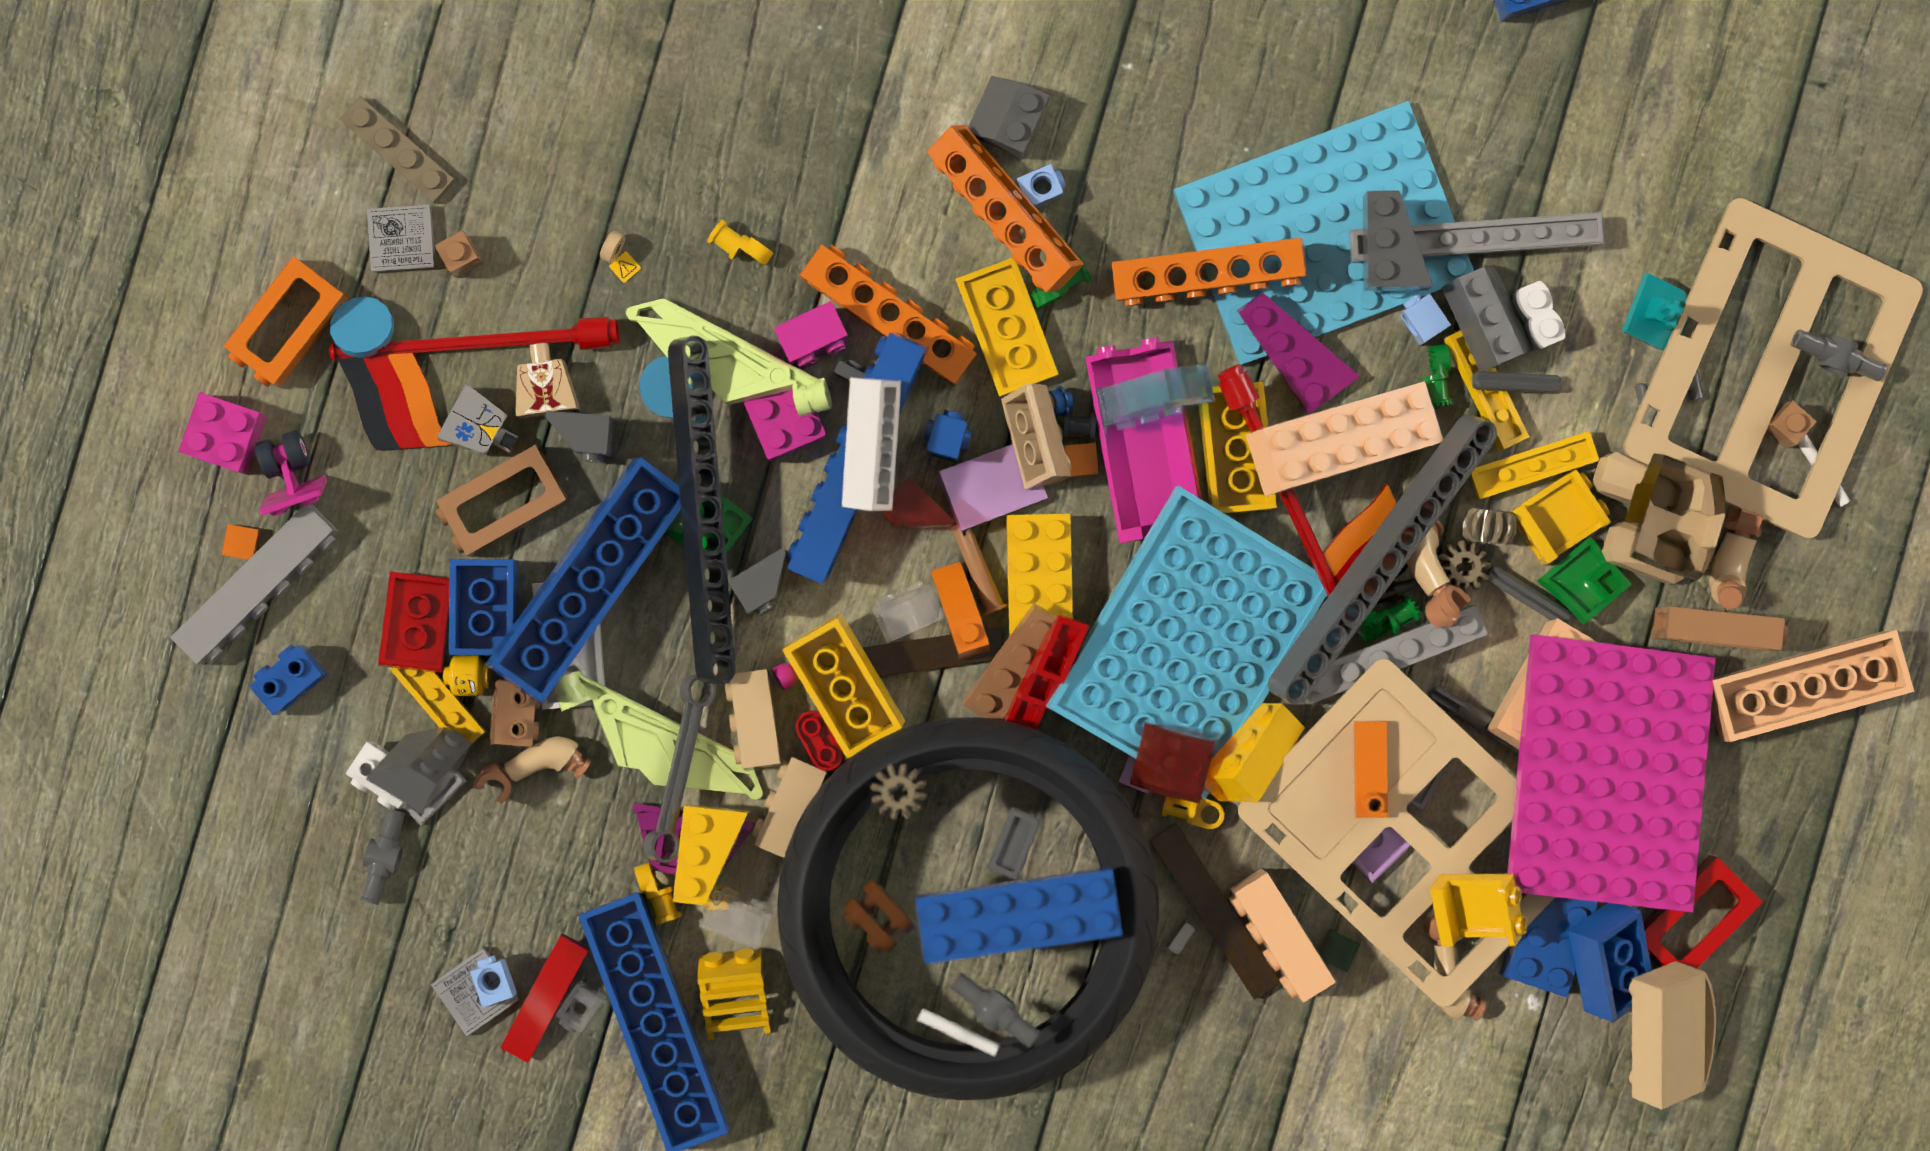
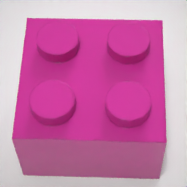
[774,301,850,370]
[743,390,828,462]
[178,392,268,475]

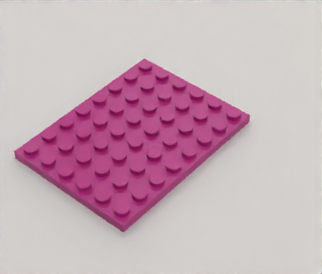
[1508,634,1716,912]

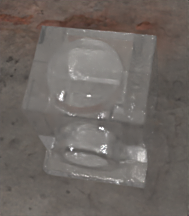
[555,980,606,1033]

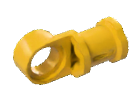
[707,219,774,266]
[1161,789,1224,829]
[634,862,682,925]

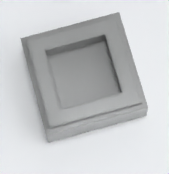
[1166,920,1195,954]

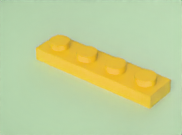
[1443,330,1529,452]
[1470,431,1600,500]
[388,667,487,743]

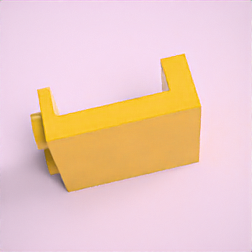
[1507,470,1611,565]
[1430,874,1527,946]

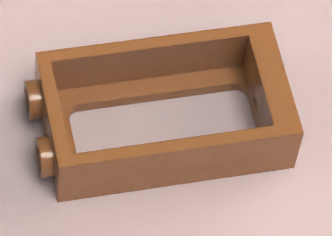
[436,445,570,557]
[1652,606,1788,651]

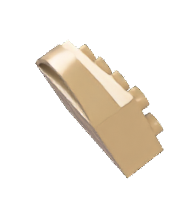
[1629,961,1716,1110]

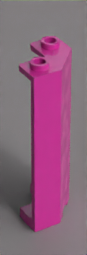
[1085,337,1202,544]

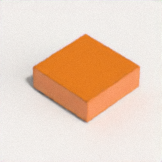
[1064,443,1099,477]
[222,524,261,560]

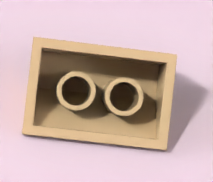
[1001,383,1071,490]

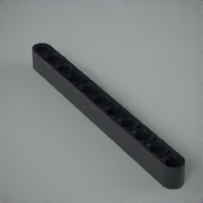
[668,335,736,684]

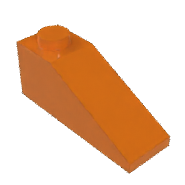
[931,561,990,660]

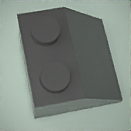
[968,76,1050,159]
[545,411,617,464]
[728,548,788,617]

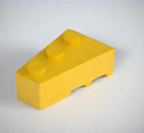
[1195,703,1305,803]
[673,804,750,905]

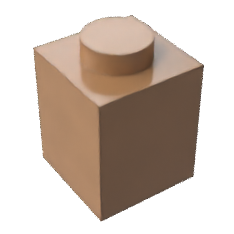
[435,230,483,278]
[1766,401,1817,448]

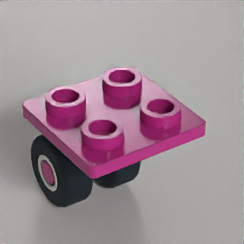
[255,430,328,517]

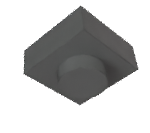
[834,359,865,382]

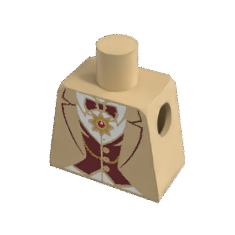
[516,343,580,419]

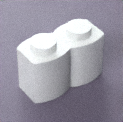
[1512,281,1565,351]

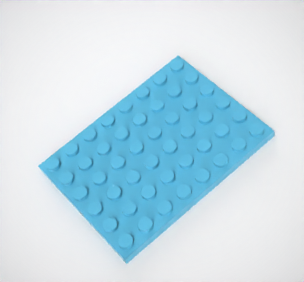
[1173,101,1474,366]
[1046,485,1327,799]

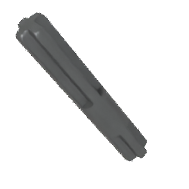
[1429,686,1519,754]

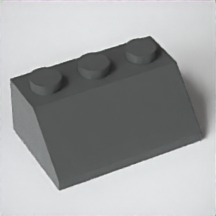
[1441,264,1534,371]
[366,727,473,813]

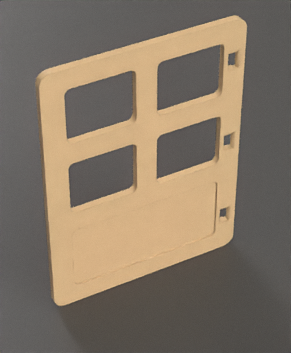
[1238,659,1555,1007]

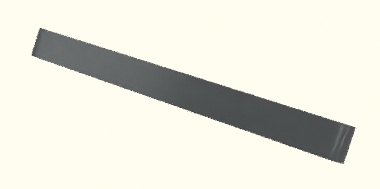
[1268,414,1497,705]

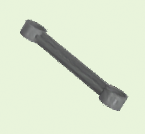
[643,675,716,863]

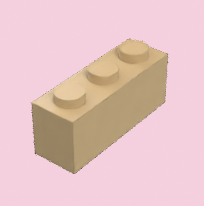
[725,669,782,771]
[752,756,828,858]

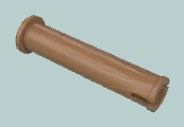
[950,525,1008,616]

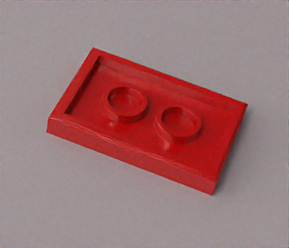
[378,571,450,674]

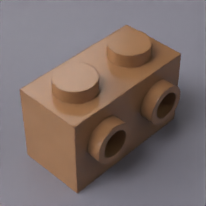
[489,680,541,747]

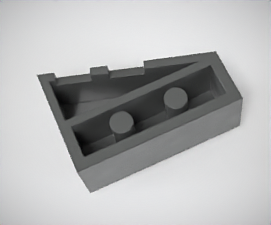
[1363,190,1433,291]

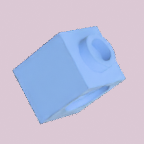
[1016,164,1066,208]
[1399,294,1451,345]
[470,955,517,1008]

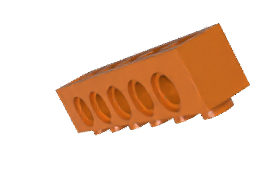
[927,124,1084,293]
[1112,238,1308,306]
[800,244,977,387]

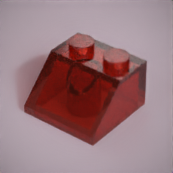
[883,477,955,529]
[1130,722,1215,803]

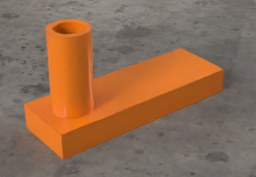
[1354,721,1388,818]

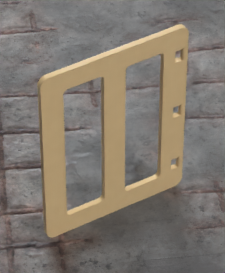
[1623,198,1923,539]

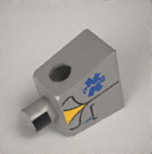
[437,384,518,456]

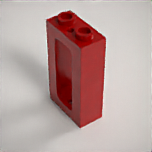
[1643,855,1763,969]

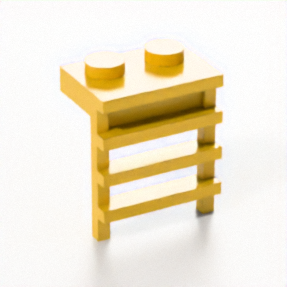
[697,948,771,1040]

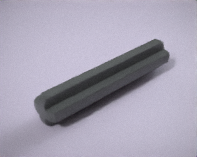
[1472,371,1561,393]
[1487,566,1571,624]

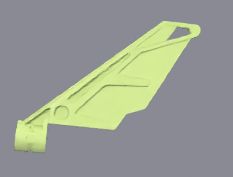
[626,299,832,416]
[553,670,763,800]

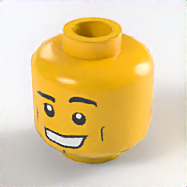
[443,655,492,696]

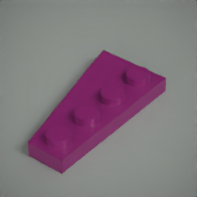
[1237,293,1360,414]

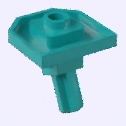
[1621,273,1689,350]

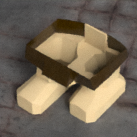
[1592,452,1726,584]

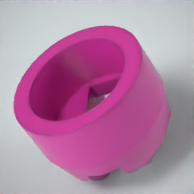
[771,663,798,691]

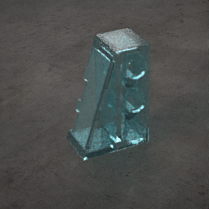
[1096,364,1215,431]

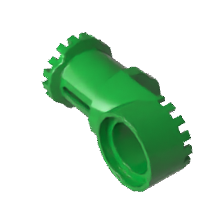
[1030,255,1092,309]
[1421,344,1454,409]
[1356,595,1422,642]

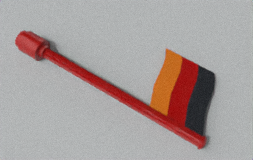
[329,317,619,450]
[1217,364,1408,596]

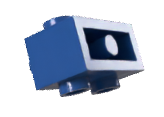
[924,410,972,463]
[249,644,329,715]

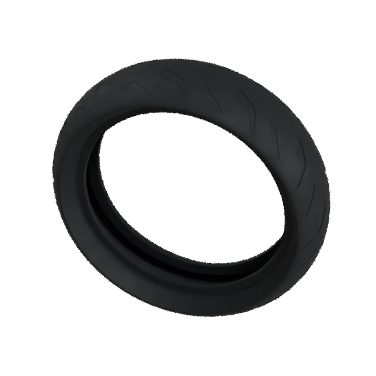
[777,717,1159,1101]

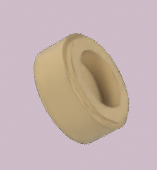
[600,231,625,264]

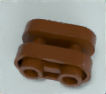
[843,879,917,953]

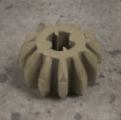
[1462,508,1517,545]
[1438,540,1491,594]
[871,764,926,820]

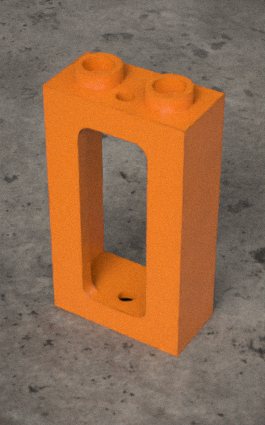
[224,256,349,387]

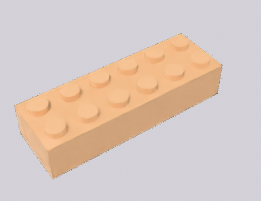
[1246,381,1443,496]
[1711,630,1914,742]

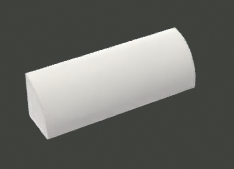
[842,378,901,511]

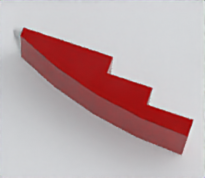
[1004,614,1089,730]
[500,933,590,1063]

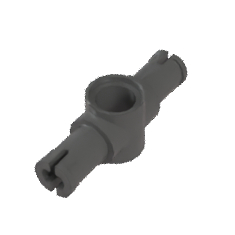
[1791,329,1887,381]
[360,808,406,905]
[950,972,1040,1047]

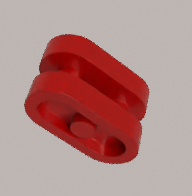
[796,710,844,771]

